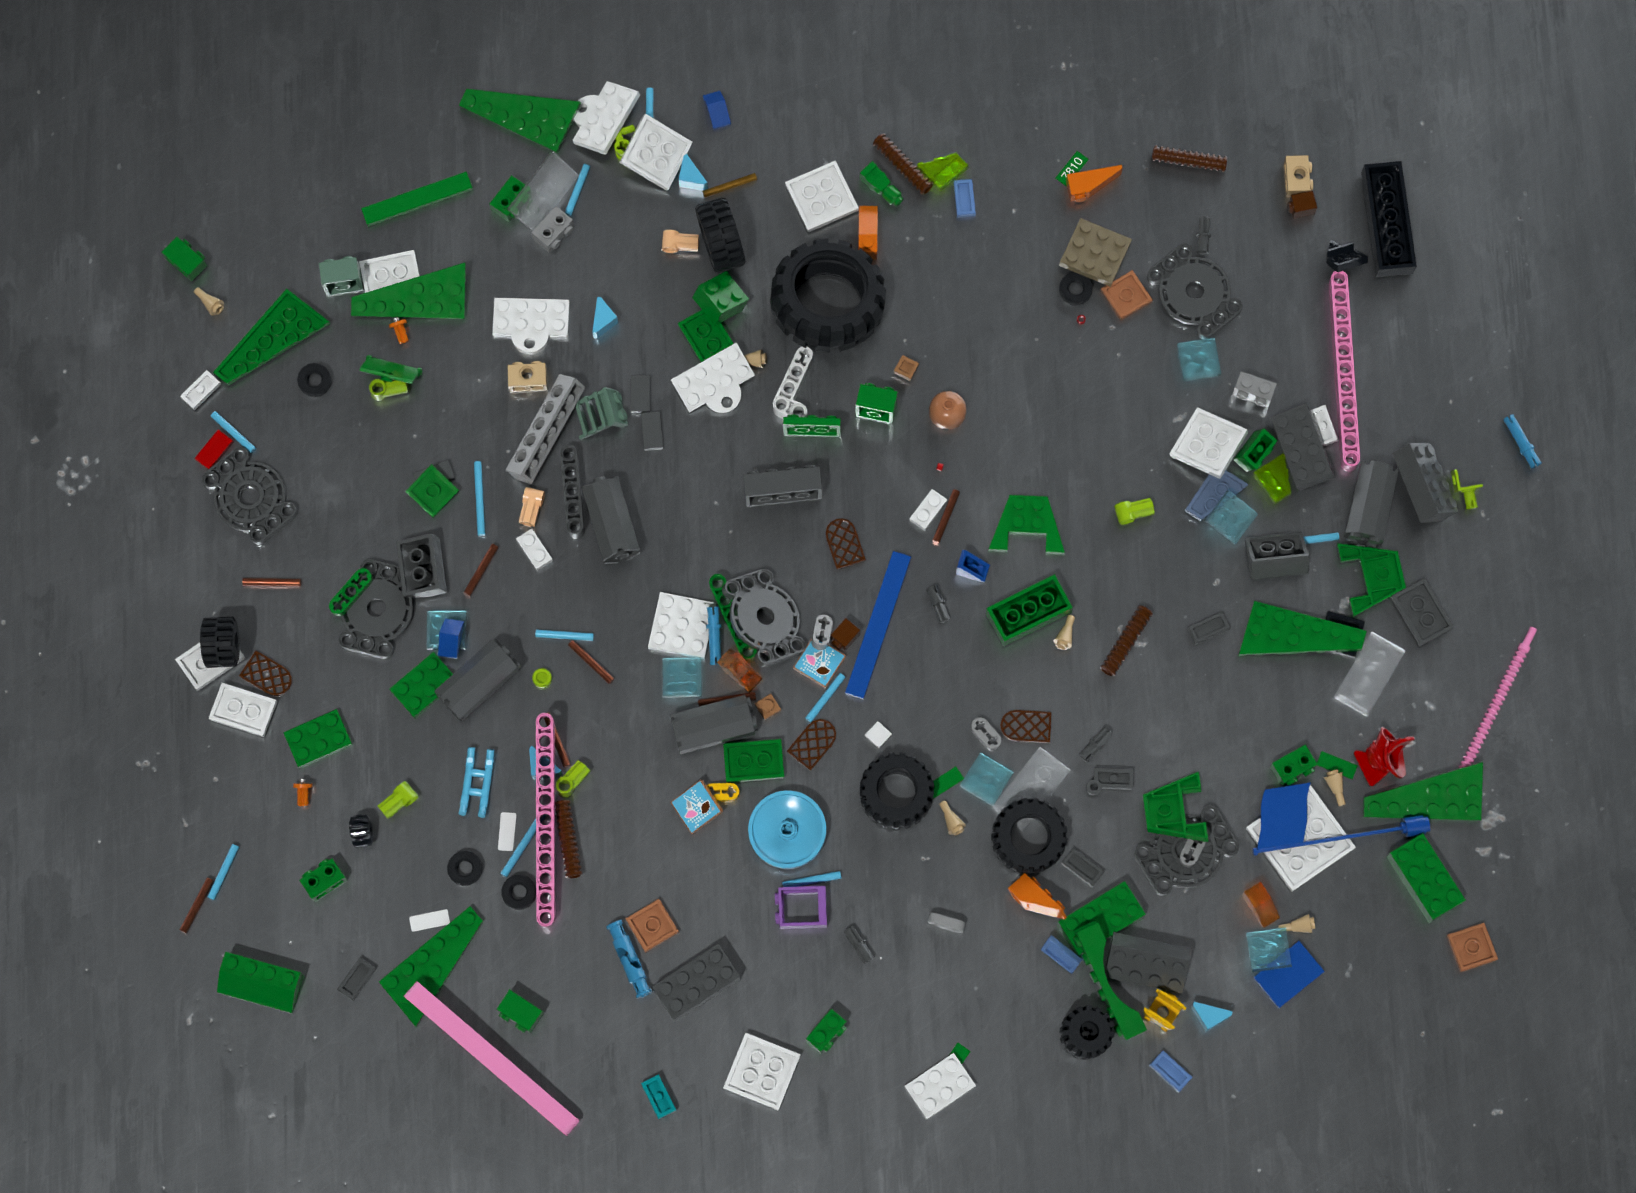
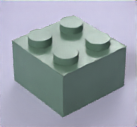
[319,256,364,296]

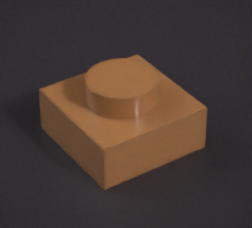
[894,355,919,381]
[755,694,781,721]

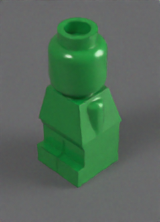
[859,161,904,207]

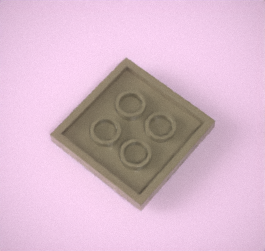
[1059,218,1132,287]

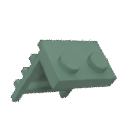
[574,387,628,440]

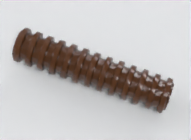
[873,133,933,195]
[1152,145,1227,173]
[1100,605,1153,676]
[555,800,583,879]

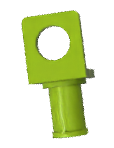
[1451,469,1483,510]

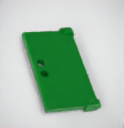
[359,355,423,384]

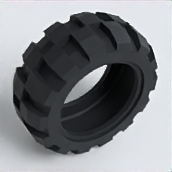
[770,238,886,353]

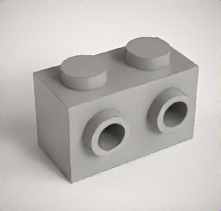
[531,206,574,253]
[1233,371,1277,407]

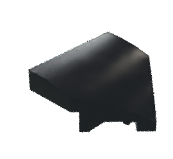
[1326,240,1368,272]

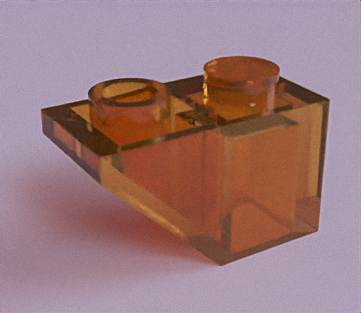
[717,649,762,693]

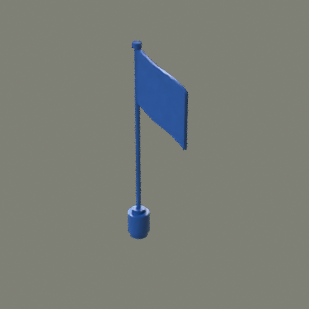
[1252,782,1430,856]

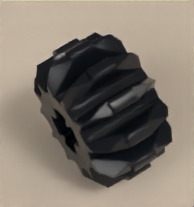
[349,814,374,848]

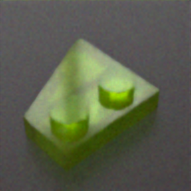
[917,153,969,191]
[1253,453,1291,505]

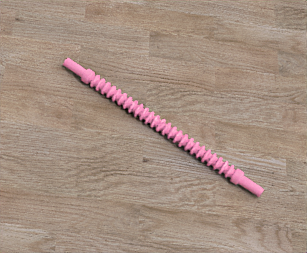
[1458,627,1537,768]

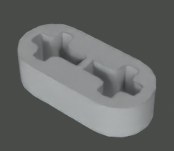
[811,615,833,650]
[971,717,1001,751]
[1179,839,1205,867]
[927,913,966,933]

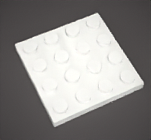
[1246,785,1356,892]

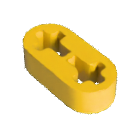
[706,783,740,802]

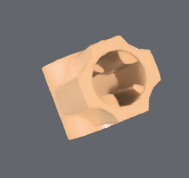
[661,230,699,253]
[519,487,545,527]

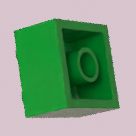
[692,271,749,325]
[855,383,898,424]

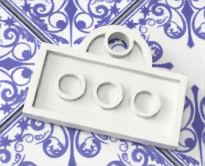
[573,81,640,155]
[493,298,570,355]
[671,343,755,413]

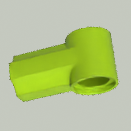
[369,379,408,401]
[1114,498,1155,525]
[556,760,591,798]
[377,781,418,819]

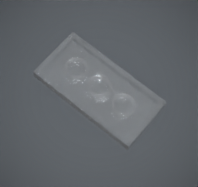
[507,151,579,232]
[1334,632,1405,717]
[992,747,1070,831]

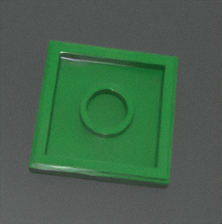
[405,464,459,518]

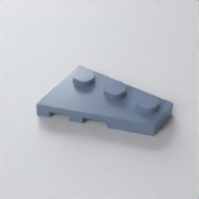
[1185,470,1248,522]

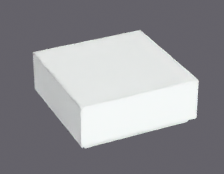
[865,721,892,749]

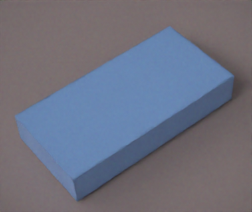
[953,179,976,218]
[1041,935,1082,974]
[1149,1050,1193,1092]

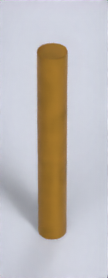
[702,173,757,198]

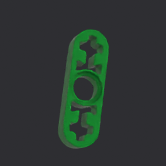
[329,568,373,616]

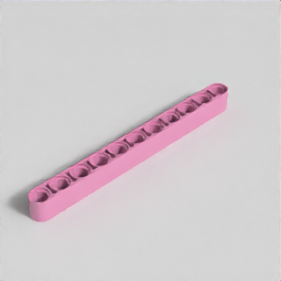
[1328,271,1360,472]
[536,713,556,927]
[404,981,580,1136]

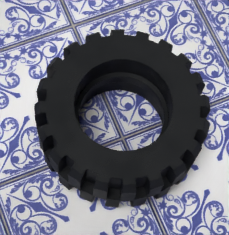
[695,197,746,273]
[860,752,934,830]
[991,798,1068,874]

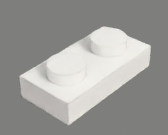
[180,370,221,411]
[1310,405,1339,446]
[910,489,947,531]
[516,529,553,571]

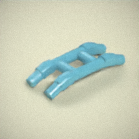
[459,747,495,818]

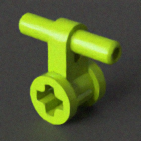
[614,124,635,160]

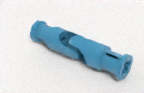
[606,920,652,999]

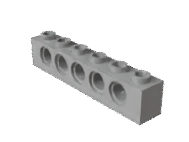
[505,374,585,484]

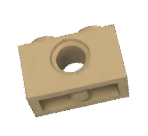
[1284,155,1313,198]
[508,361,548,392]

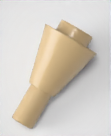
[194,287,224,316]
[744,349,767,368]
[1053,615,1075,650]
[1324,770,1346,806]
[939,801,966,836]
[1278,914,1316,933]

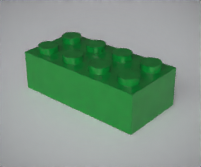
[986,574,1073,647]
[1387,833,1466,923]
[1057,881,1146,957]

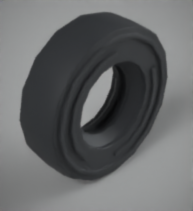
[1059,272,1093,305]
[297,363,332,397]
[447,851,482,886]
[501,875,536,910]

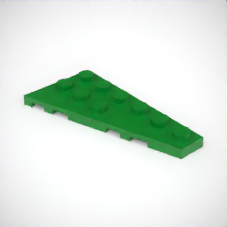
[459,89,581,153]
[351,262,466,319]
[213,288,330,386]
[1239,601,1367,656]
[1363,762,1483,820]
[379,906,483,1028]

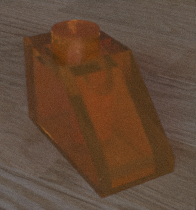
[1242,882,1280,928]

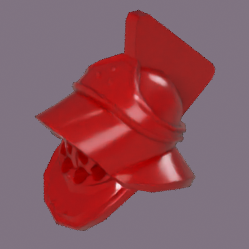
[1354,727,1415,786]

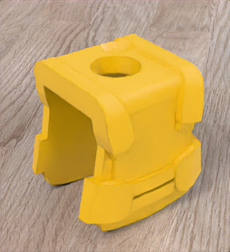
[1144,989,1186,1032]

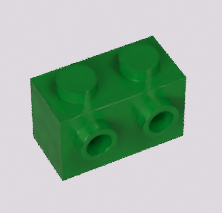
[489,175,531,222]
[161,237,207,282]
[1233,428,1277,472]
[1270,744,1318,786]
[299,858,348,902]
[496,989,544,1033]
[806,1009,847,1054]

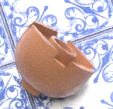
[929,391,967,430]

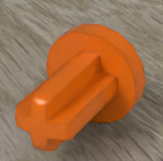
[388,317,408,344]
[293,779,312,806]

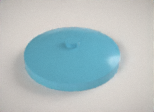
[748,790,827,869]

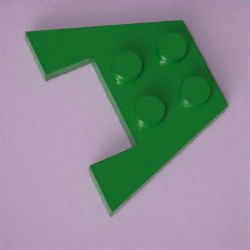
[988,495,1065,555]
[1336,543,1406,618]
[1143,772,1208,842]

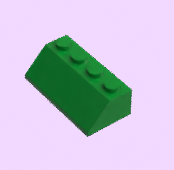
[217,952,304,1013]

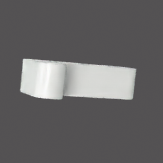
[773,347,813,419]

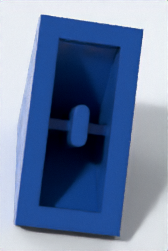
[703,91,731,130]
[956,550,990,582]
[438,618,464,659]

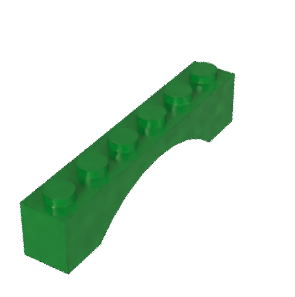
[1073,921,1147,1040]

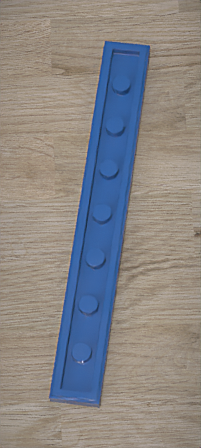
[845,551,911,700]

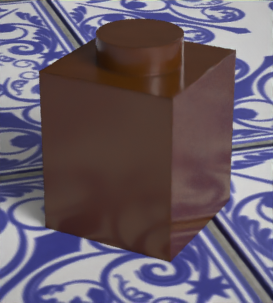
[1287,191,1317,219]
[831,618,860,651]

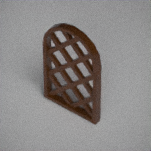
[826,518,866,570]
[239,651,292,696]
[1000,710,1051,743]
[787,719,836,771]

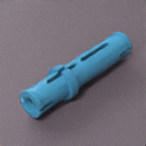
[1503,414,1542,469]
[706,607,722,665]

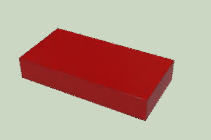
[194,430,234,470]

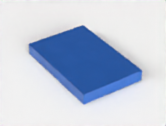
[1253,941,1325,1009]

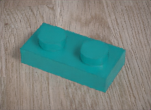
[641,1074,677,1119]

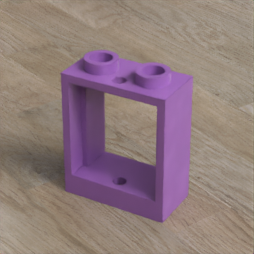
[775,886,827,929]

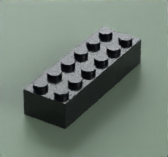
[1361,161,1417,278]

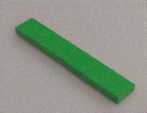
[361,171,473,227]

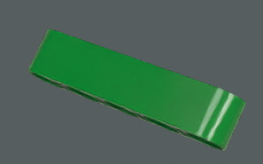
[709,574,757,663]

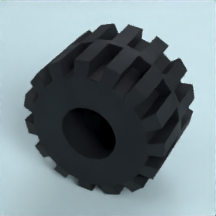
[200,616,240,668]
[1059,1005,1115,1060]

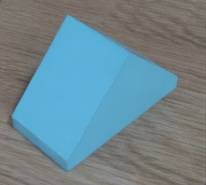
[679,154,708,191]
[592,297,618,339]
[529,746,563,779]
[1191,1002,1233,1032]

